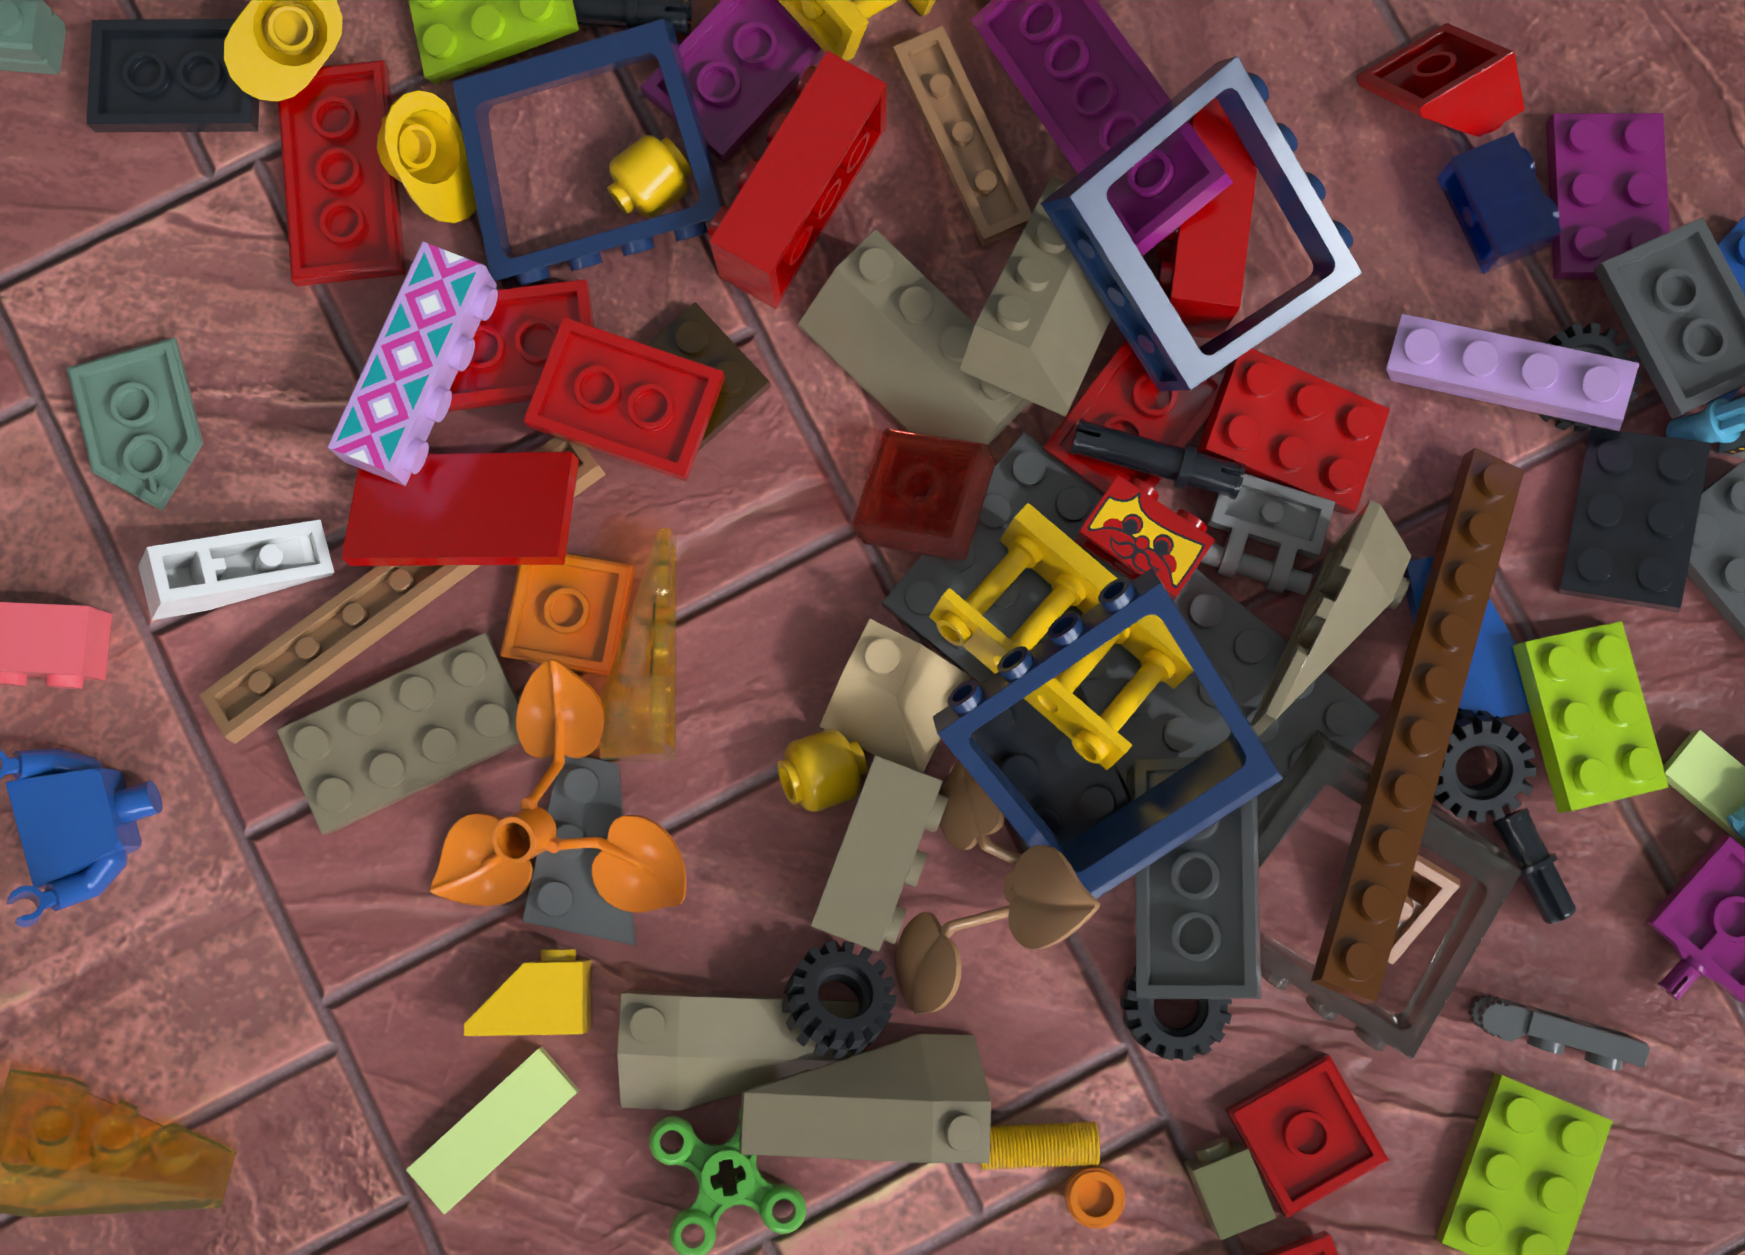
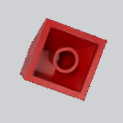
[1356,23,1525,137]

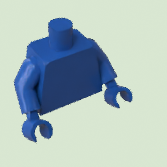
[0,748,163,927]

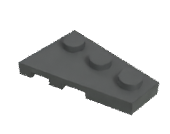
[522,755,638,946]

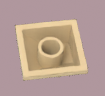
[819,619,971,773]

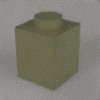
[1184,1137,1276,1240]

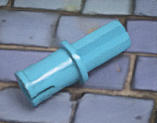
[1666,397,1745,443]

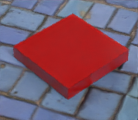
[1225,1053,1389,1218]

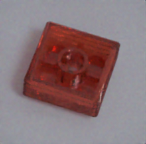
[852,428,996,561]

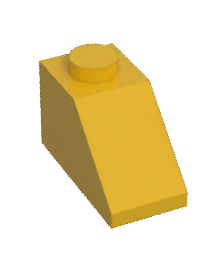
[464,949,592,1036]

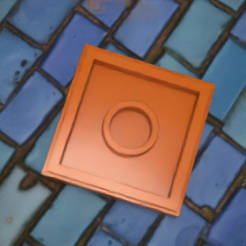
[500,554,635,678]

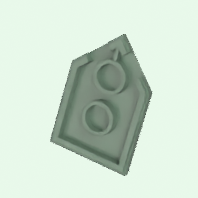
[67,337,204,511]

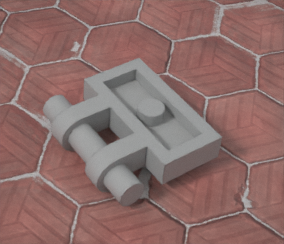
[1200,474,1335,595]

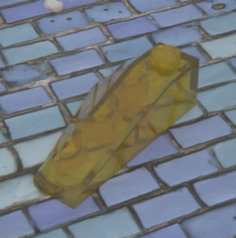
[596,528,677,762]
[0,1069,236,1218]

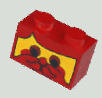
[1074,475,1215,600]

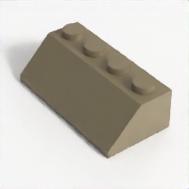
[960,176,1112,417]
[798,229,1031,478]

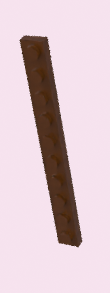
[1311,448,1525,1004]

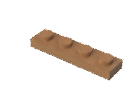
[893,26,1032,247]

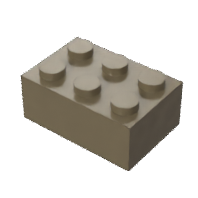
[811,755,949,952]

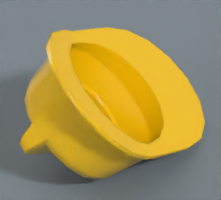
[224,0,343,102]
[377,90,477,223]

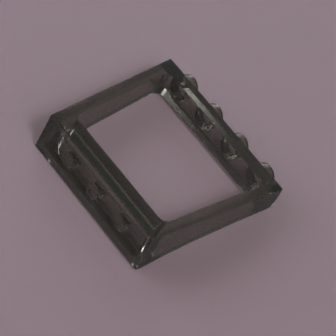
[1258,729,1521,1060]

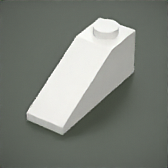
[138,520,334,620]

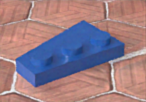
[1403,556,1530,721]

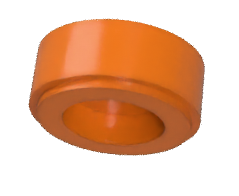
[1064,1165,1125,1229]

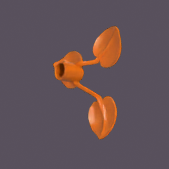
[430,659,687,913]

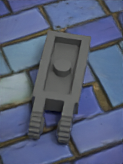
[1468,994,1650,1071]

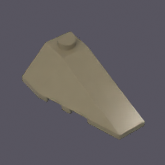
[1251,500,1412,737]
[617,989,859,1111]
[739,1033,991,1163]

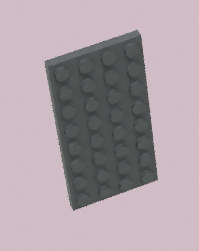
[882,432,1380,868]

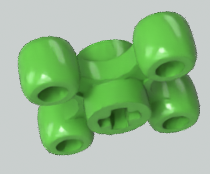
[648,1106,807,1255]

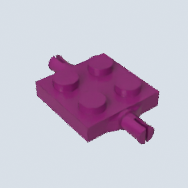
[1645,835,1745,1003]

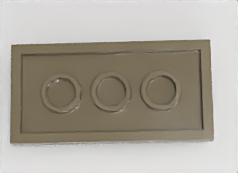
[277,633,521,834]

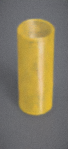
[980,1121,1100,1171]

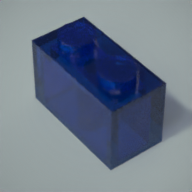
[1437,132,1562,274]

